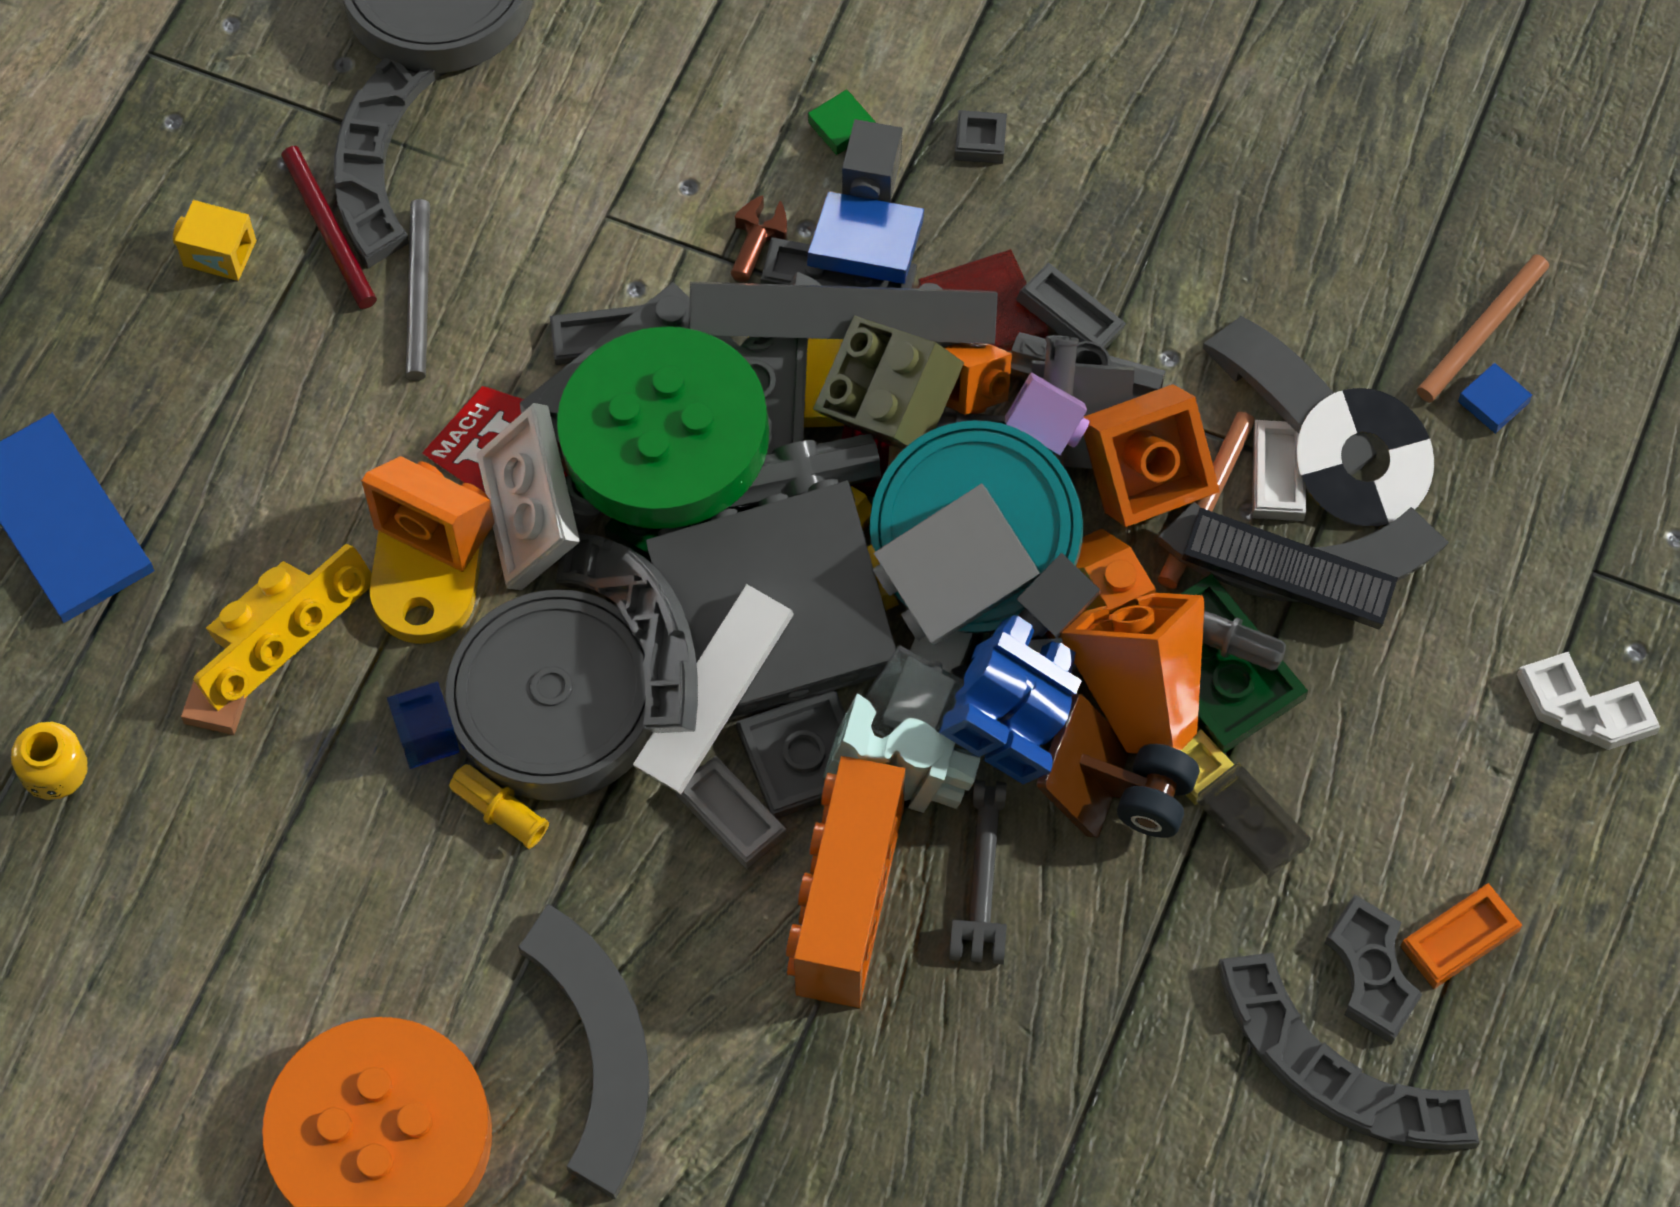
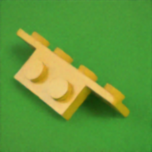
[194,544,372,711]

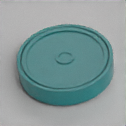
[870,420,1083,633]

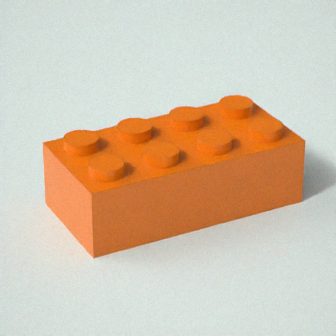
[786,756,905,1008]

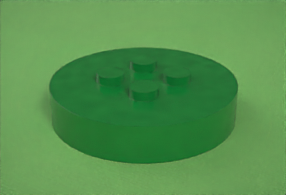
[557,327,769,529]

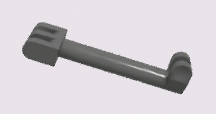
[949,780,1007,964]

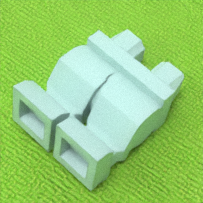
[823,693,981,813]

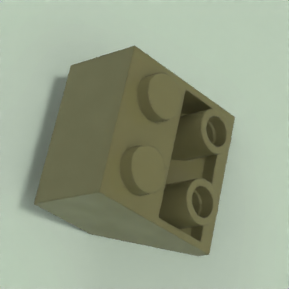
[813,315,964,449]

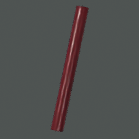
[281,146,377,309]

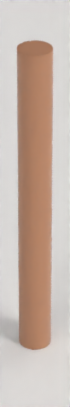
[1417,254,1549,403]
[1158,412,1255,589]

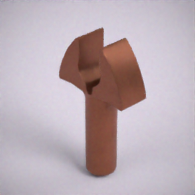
[731,195,787,283]

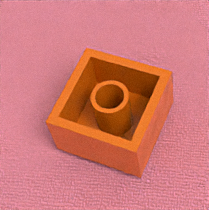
[1084,384,1220,527]

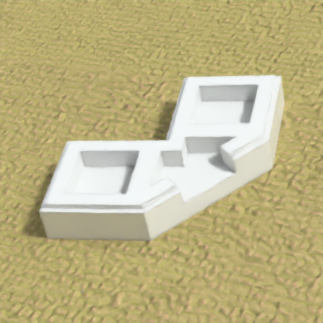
[1517,652,1660,750]

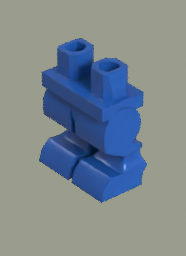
[939,615,1081,784]

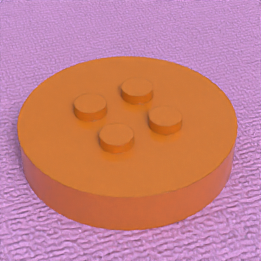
[262,1017,492,1207]

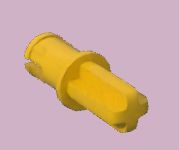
[449,764,549,849]

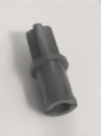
[1202,610,1286,671]

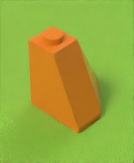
[1061,593,1204,754]

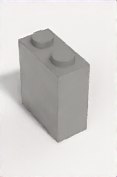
[873,483,1041,645]

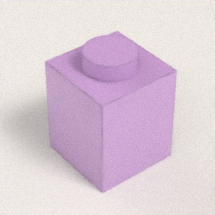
[1005,372,1090,455]

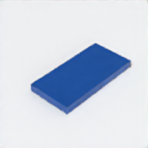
[0,412,155,623]

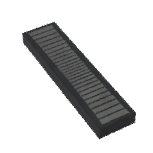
[1182,507,1398,630]

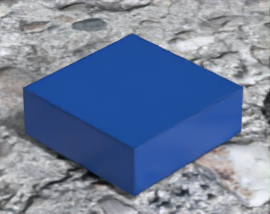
[1458,363,1532,434]

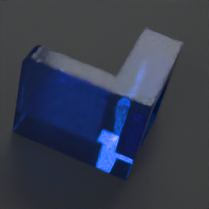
[387,681,460,769]

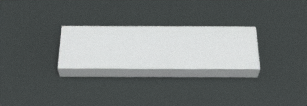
[633,584,794,795]

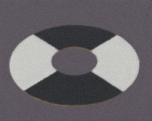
[1297,388,1434,527]

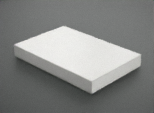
[477,403,580,590]

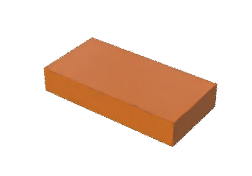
[1400,883,1523,989]

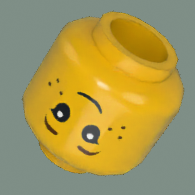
[11,721,87,800]

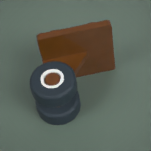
[1037,694,1200,838]

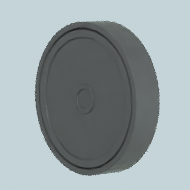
[343,0,533,73]
[446,590,653,801]

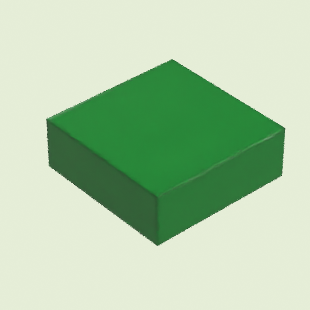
[808,89,876,155]

